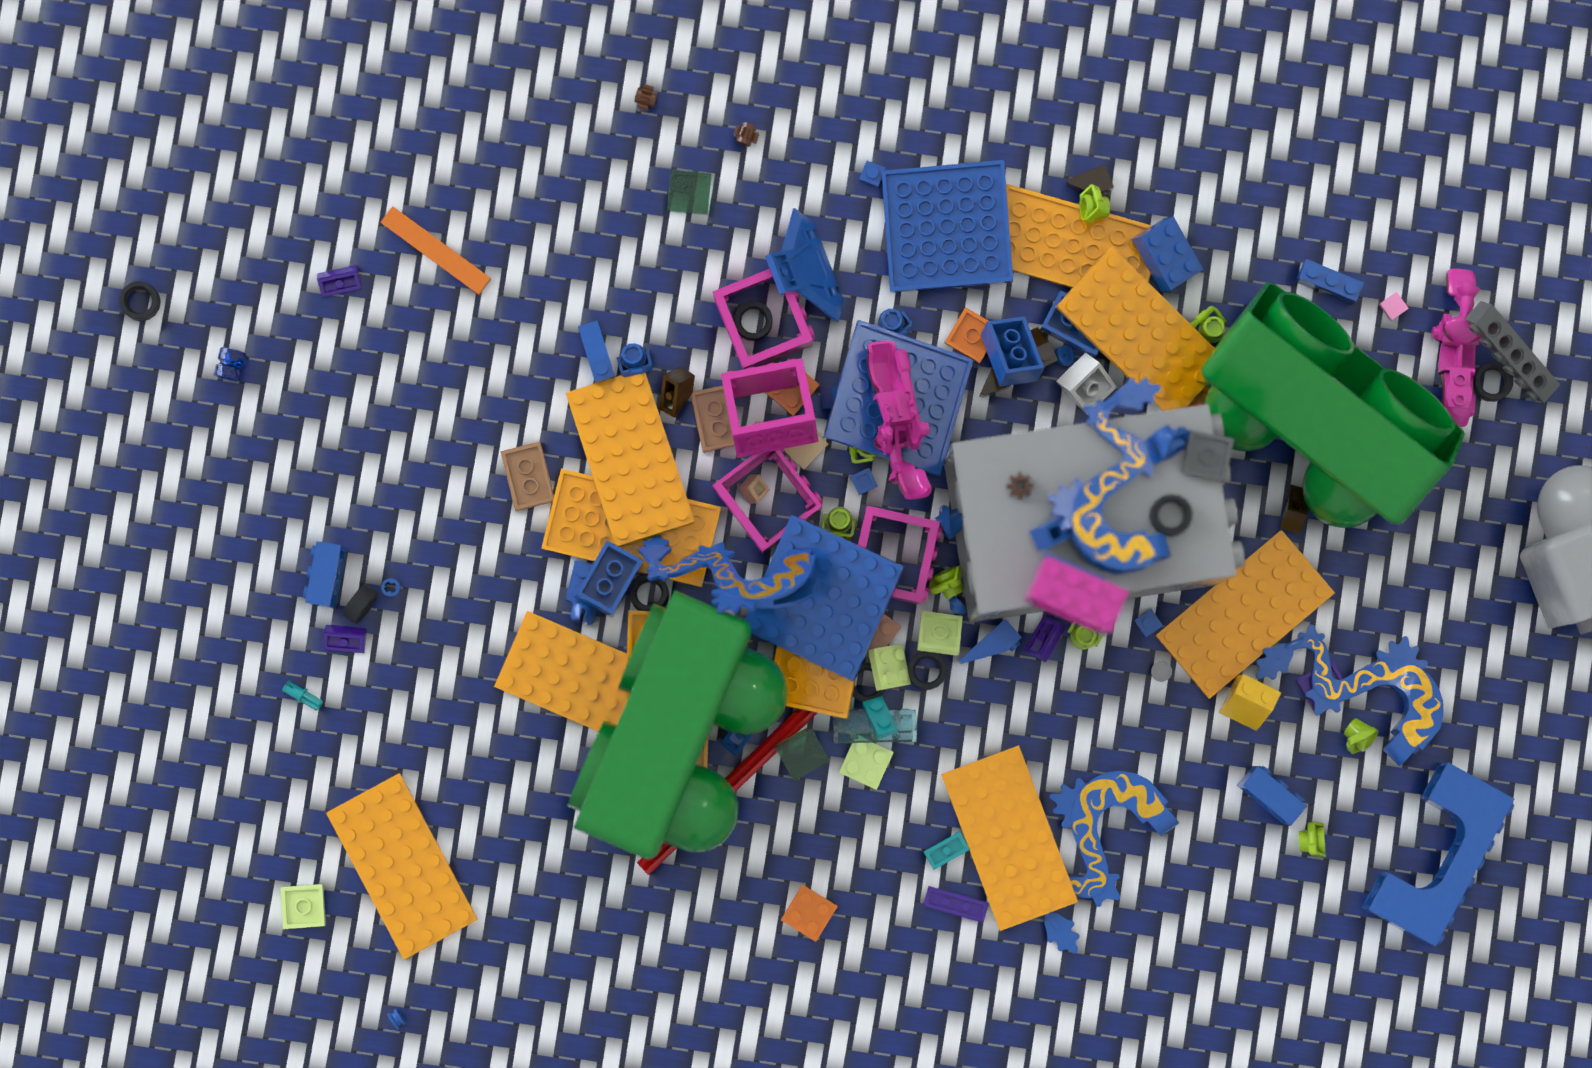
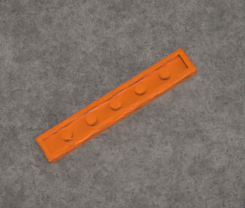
[380,206,491,295]

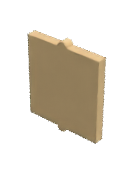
[784,431,828,470]

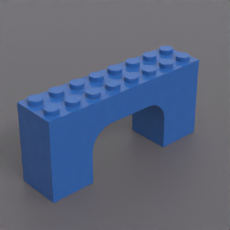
[1362,762,1514,947]

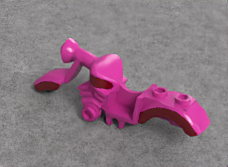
[1431,269,1481,427]
[867,340,931,499]

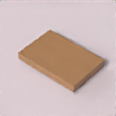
[691,385,735,453]
[500,442,554,511]

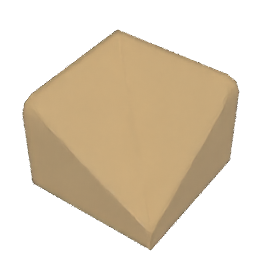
[738,474,770,504]

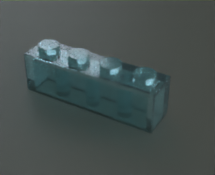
[833,709,917,743]

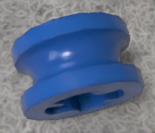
[381,578,401,597]
[387,1008,407,1030]

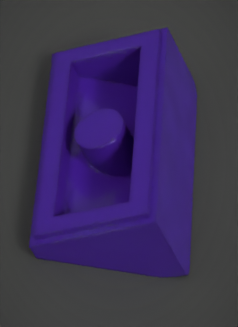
[317,265,362,297]
[1024,615,1065,662]
[323,625,367,653]

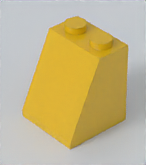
[1219,674,1281,731]

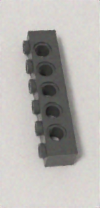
[1464,301,1560,403]

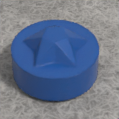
[1054,345,1075,366]
[948,596,967,616]

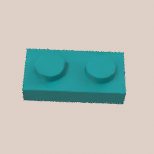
[863,696,897,739]
[923,831,970,870]

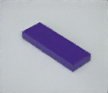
[923,886,989,923]

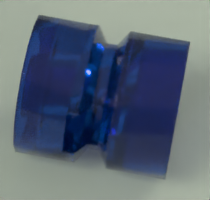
[213,347,246,382]

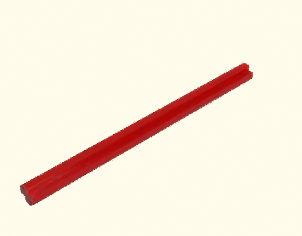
[637,709,817,875]

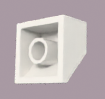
[1057,353,1117,414]

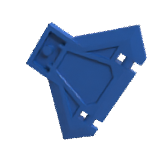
[765,208,844,322]

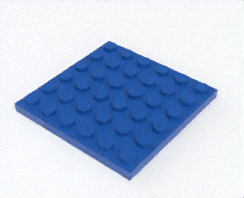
[882,160,1013,293]
[823,320,973,476]
[745,515,905,681]

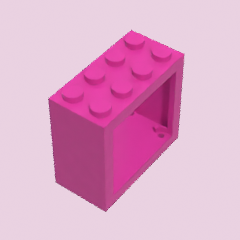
[713,269,815,369]
[721,358,819,458]
[713,449,823,554]
[858,506,943,605]
[1024,556,1129,636]

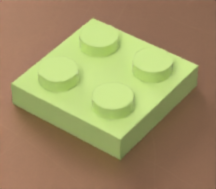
[917,611,963,656]
[868,644,911,691]
[839,735,893,790]
[281,884,326,929]

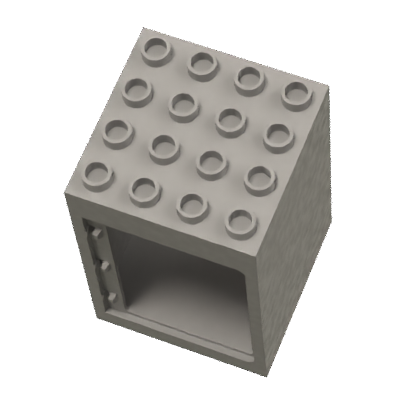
[944,404,1244,623]

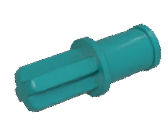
[282,680,323,711]

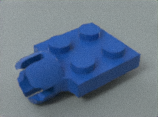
[565,560,598,625]

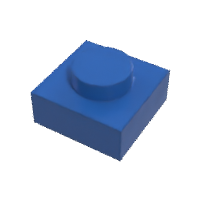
[859,161,886,188]
[850,468,878,495]
[1134,609,1163,638]

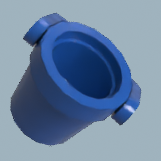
[878,309,914,336]
[617,343,653,377]
[1151,425,1191,461]
[935,505,963,540]

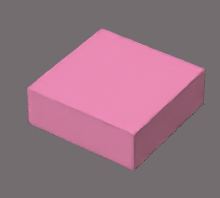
[1379,292,1409,321]

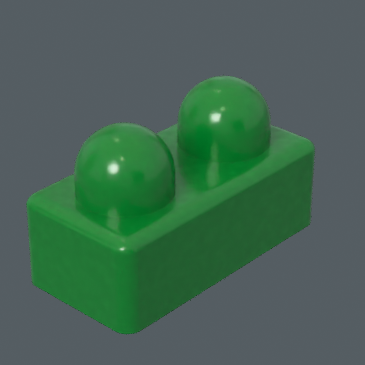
[1201,282,1465,528]
[568,590,788,859]

